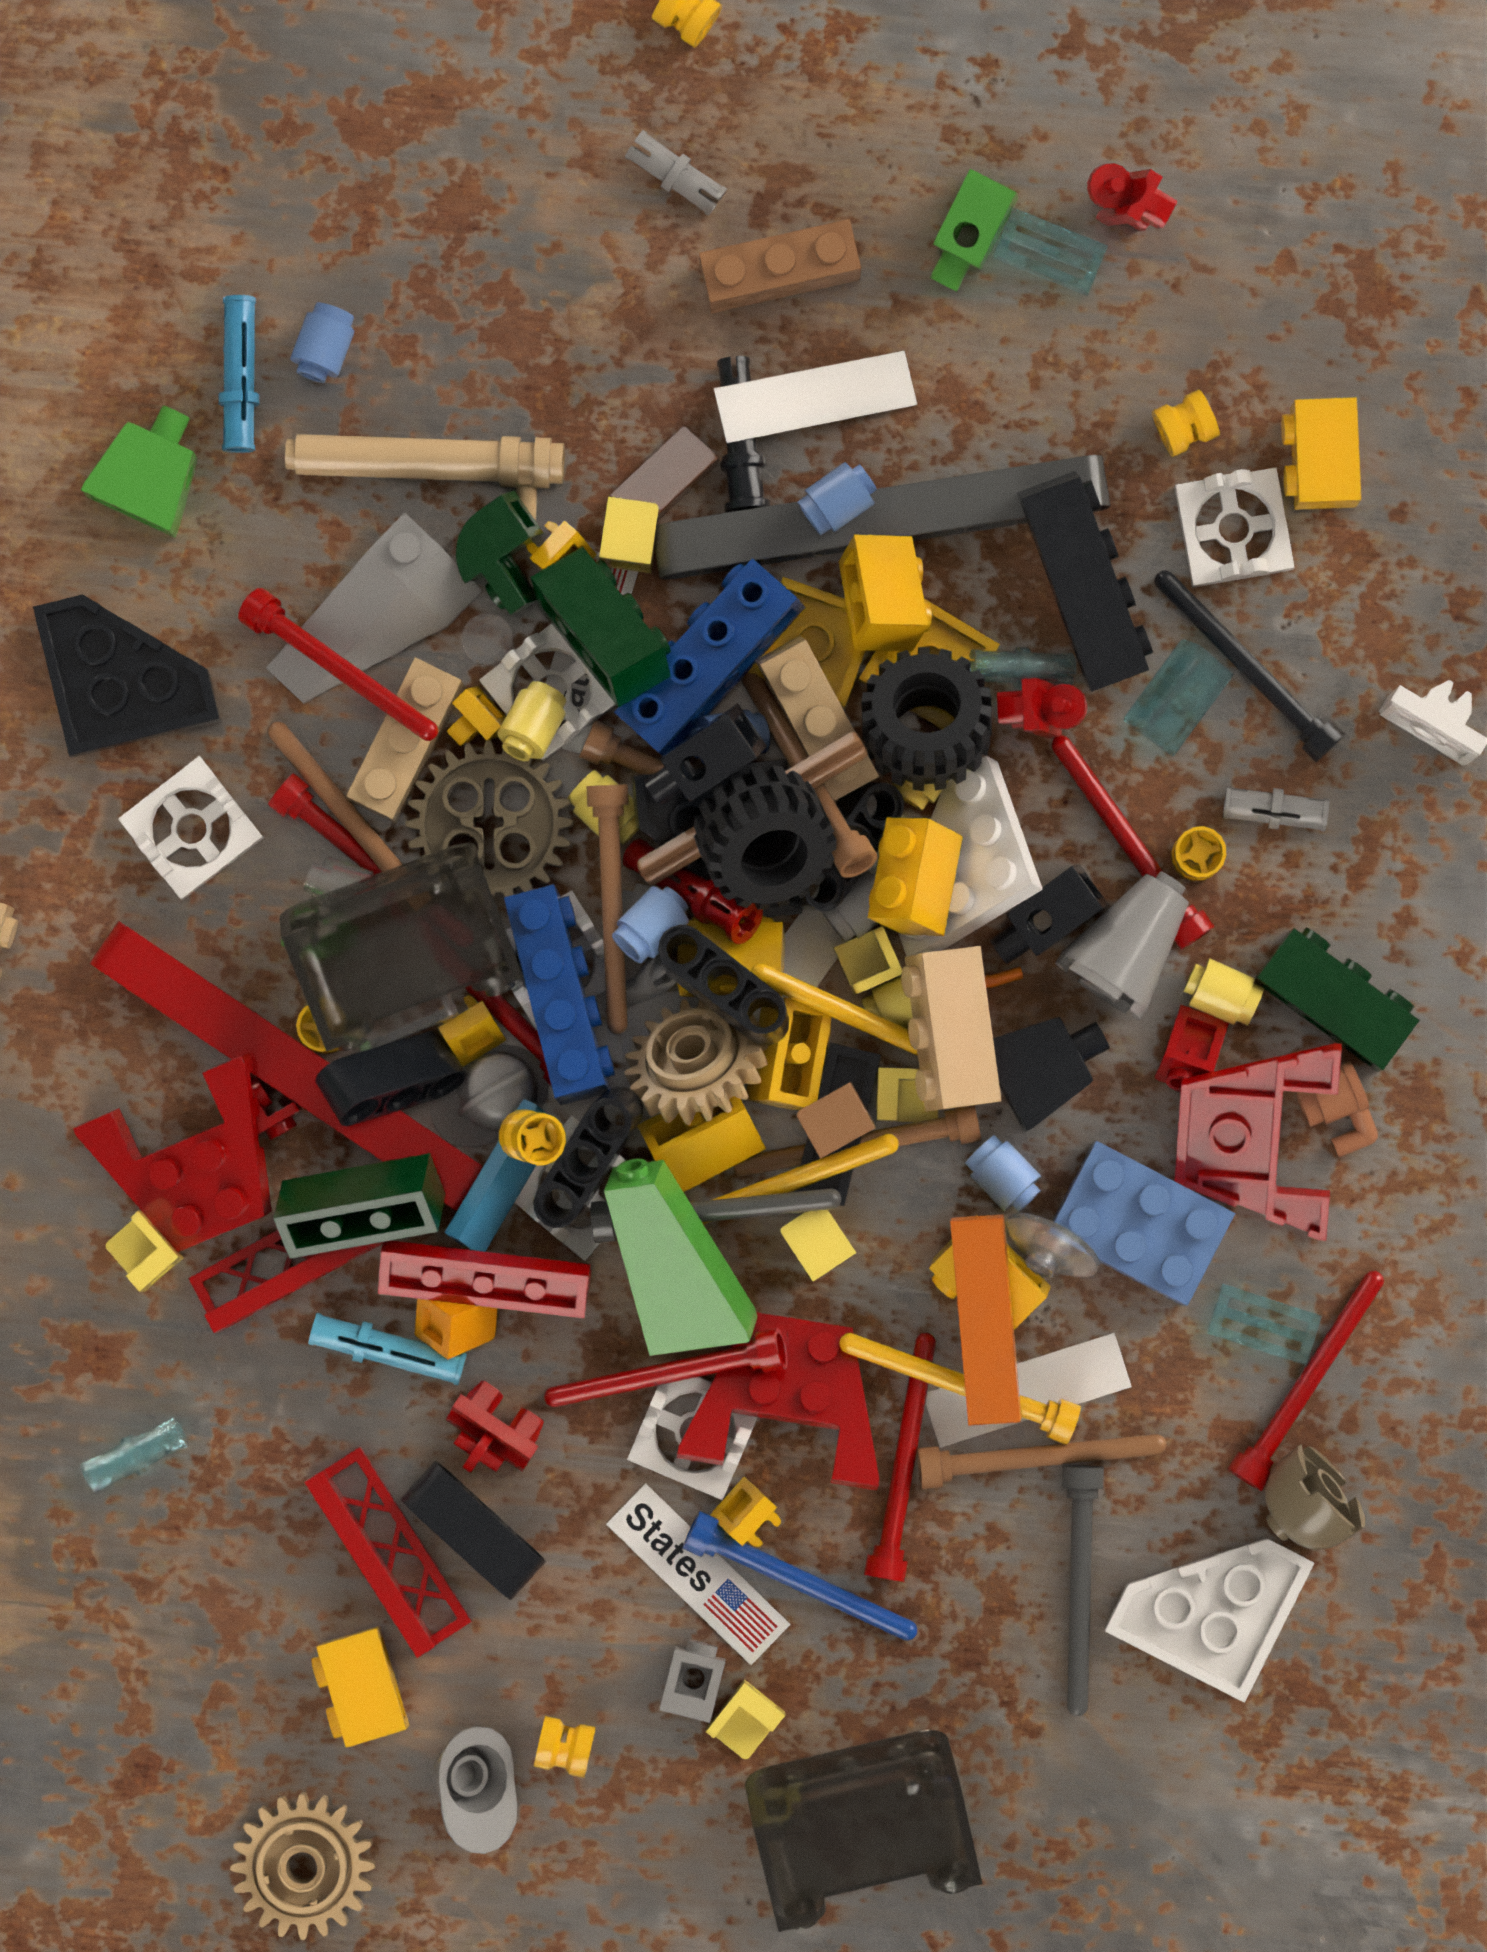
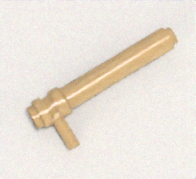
[285,434,565,521]

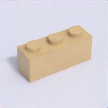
[755,636,879,801]
[346,657,465,824]
[901,946,1001,1112]

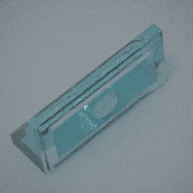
[1124,639,1234,757]

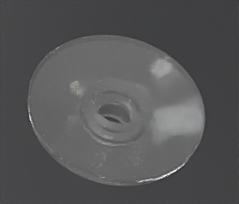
[1005,1213,1100,1278]

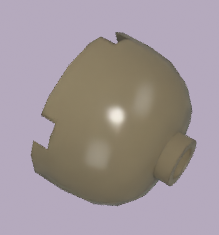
[1265,1445,1366,1551]

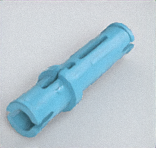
[308,1313,467,1386]

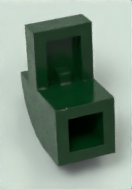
[456,491,544,615]

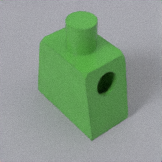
[930,169,1019,292]
[81,405,198,538]

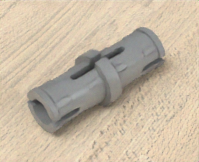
[625,130,727,216]
[1223,786,1330,832]

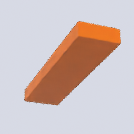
[950,1214,1022,1426]

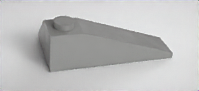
[266,512,482,704]

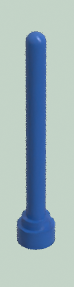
[682,1511,917,1641]

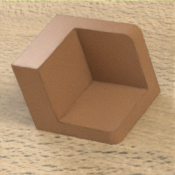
[797,1082,877,1159]

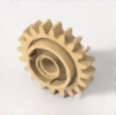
[624,999,768,1125]
[230,1792,376,1940]

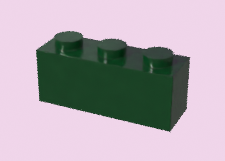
[530,546,671,708]
[1254,927,1420,1072]
[273,1153,446,1259]

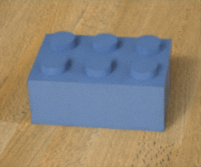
[1045,1141,1236,1306]

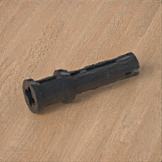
[717,356,771,513]

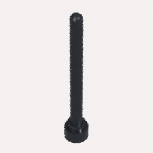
[1154,570,1345,762]

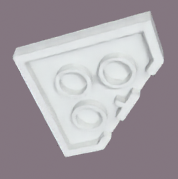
[899,755,1043,957]
[1104,1538,1314,1703]

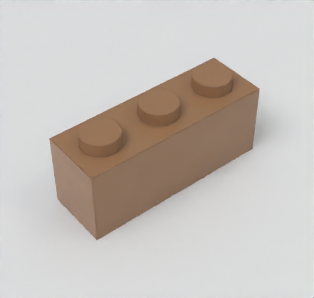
[699,219,861,314]

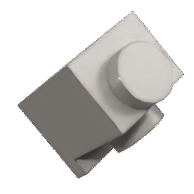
[659,1639,726,1723]

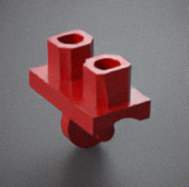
[1087,163,1177,231]
[997,678,1088,739]
[445,1380,544,1473]

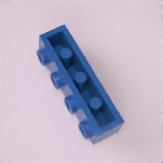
[614,558,805,756]
[504,884,615,1106]

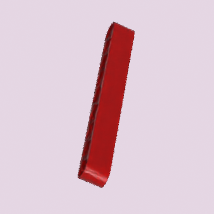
[90,920,483,1212]

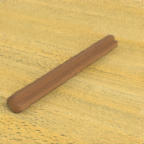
[637,732,868,885]

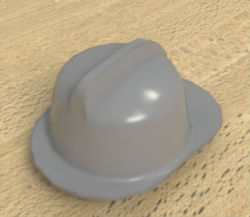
[430,1045,548,1148]
[432,1726,517,1854]

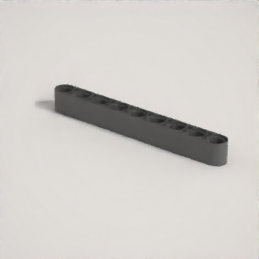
[654,455,1111,580]

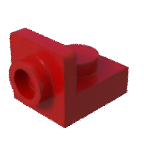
[1155,1005,1229,1092]
[251,1077,302,1141]

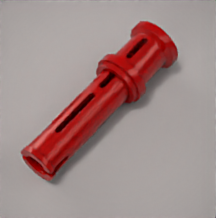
[623,838,763,945]

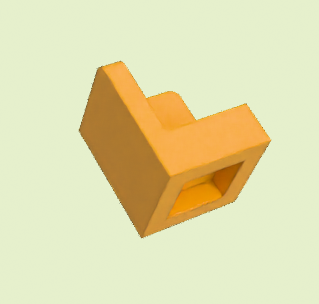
[414,1299,498,1360]

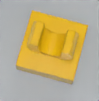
[526,521,597,571]
[447,686,506,746]
[438,995,507,1067]
[710,1477,781,1547]

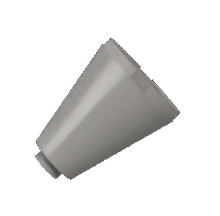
[1055,871,1189,1020]

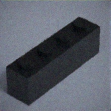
[1017,471,1153,692]

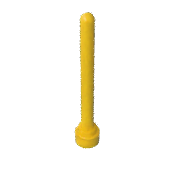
[751,963,918,1056]
[692,1134,899,1226]
[839,1333,1081,1445]

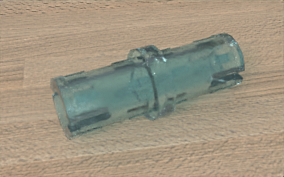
[969,647,1076,688]
[81,1417,188,1493]

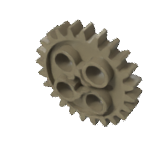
[405,740,574,908]

